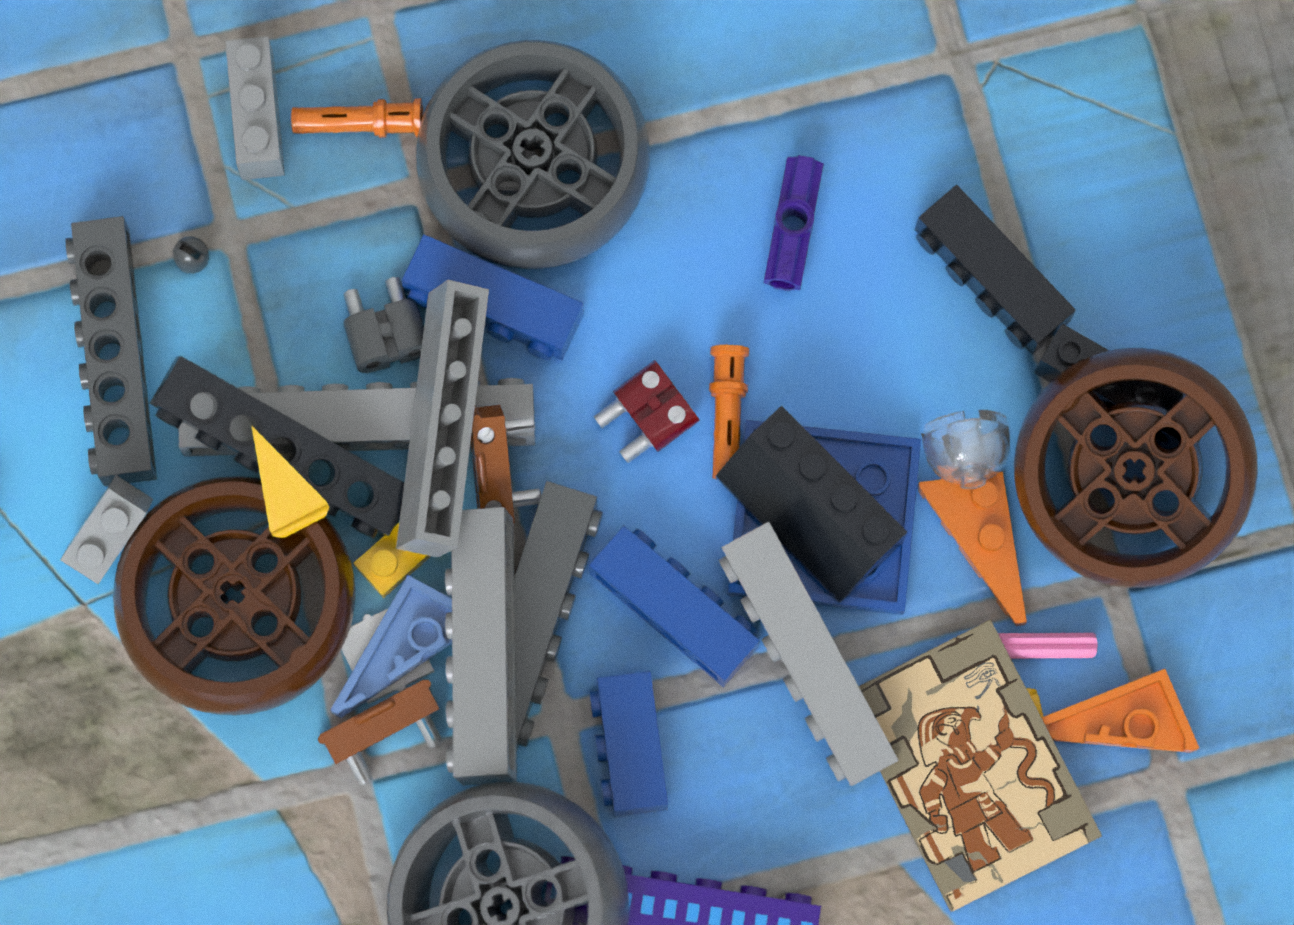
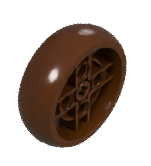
[1014,348,1258,588]
[113,476,356,715]

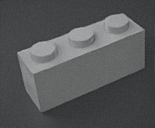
[225,36,285,180]

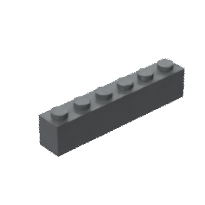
[514,481,603,753]

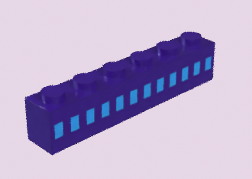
[544,856,821,925]

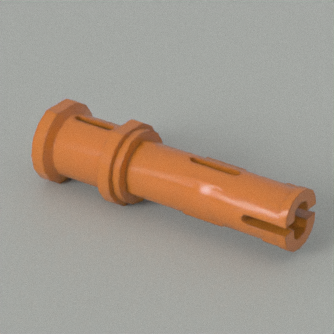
[291,98,424,138]
[709,344,749,479]

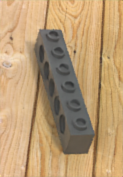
[65,216,157,486]

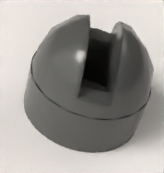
[173,236,209,274]

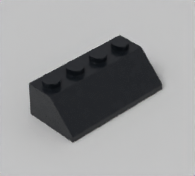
[716,406,907,603]

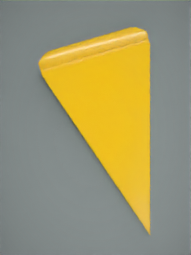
[251,425,329,538]

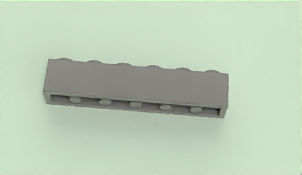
[396,280,489,557]
[445,507,517,785]
[719,522,899,786]

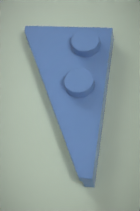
[330,575,452,719]

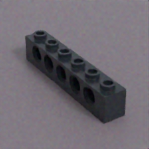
[149,355,404,539]

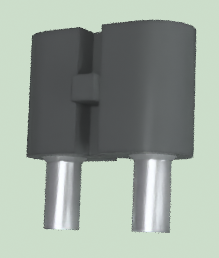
[343,277,424,373]

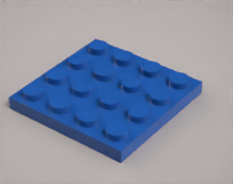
[727,420,921,615]

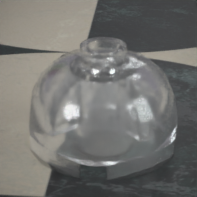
[921,410,1010,489]

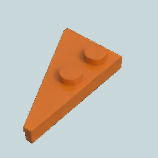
[917,471,1027,626]
[1042,669,1199,753]

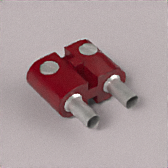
[593,360,700,463]

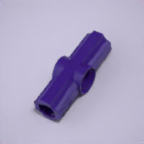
[763,155,824,291]

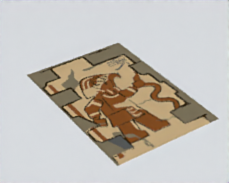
[859,619,1102,912]

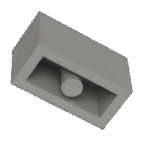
[60,475,153,584]

